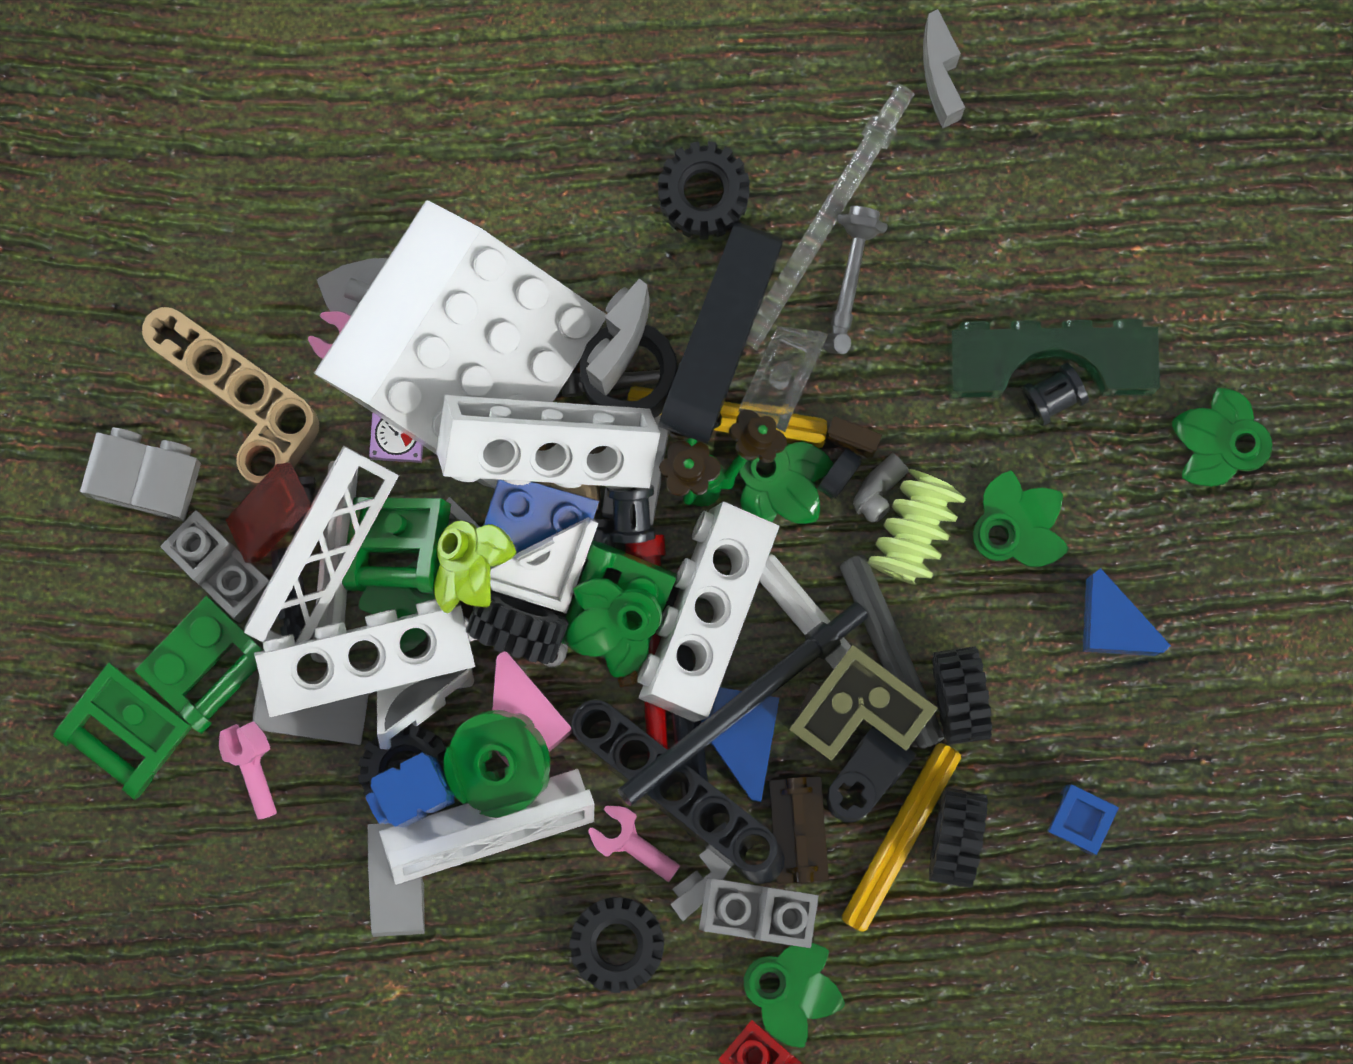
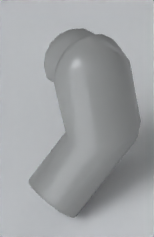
[853,452,909,522]

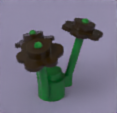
[659,410,787,506]

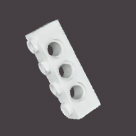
[436,395,660,490]
[637,502,779,722]
[254,599,475,717]

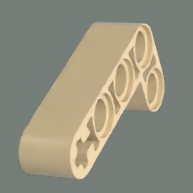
[142,307,319,489]

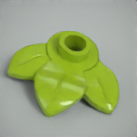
[434,520,516,613]

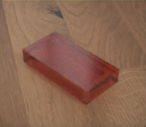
[226,463,311,563]

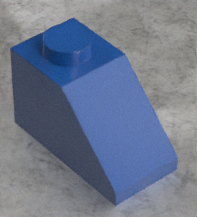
[701,687,779,802]

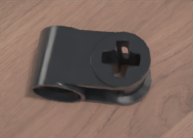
[826,726,917,823]

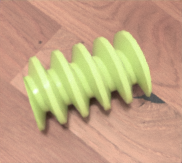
[868,469,966,585]

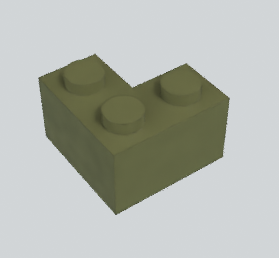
[789,645,938,761]

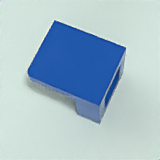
[1047,784,1119,855]

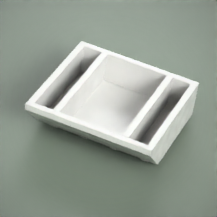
[314,200,606,489]

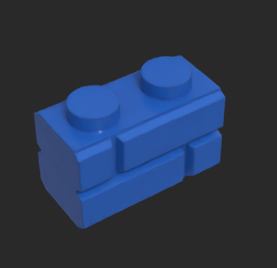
[365,753,455,828]

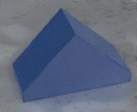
[1083,568,1171,656]

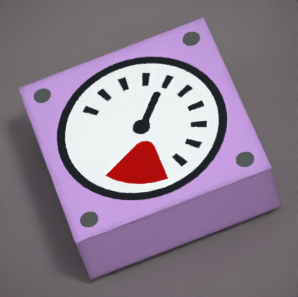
[369,413,423,463]

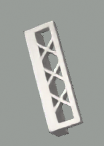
[244,445,399,643]
[379,769,594,885]

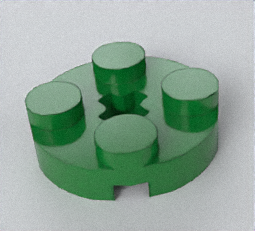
[444,710,550,818]

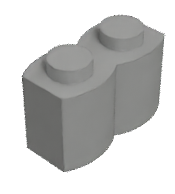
[80,427,201,522]

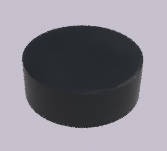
[817,448,862,499]

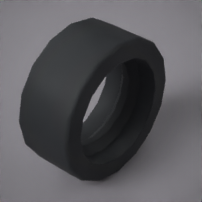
[580,324,678,418]

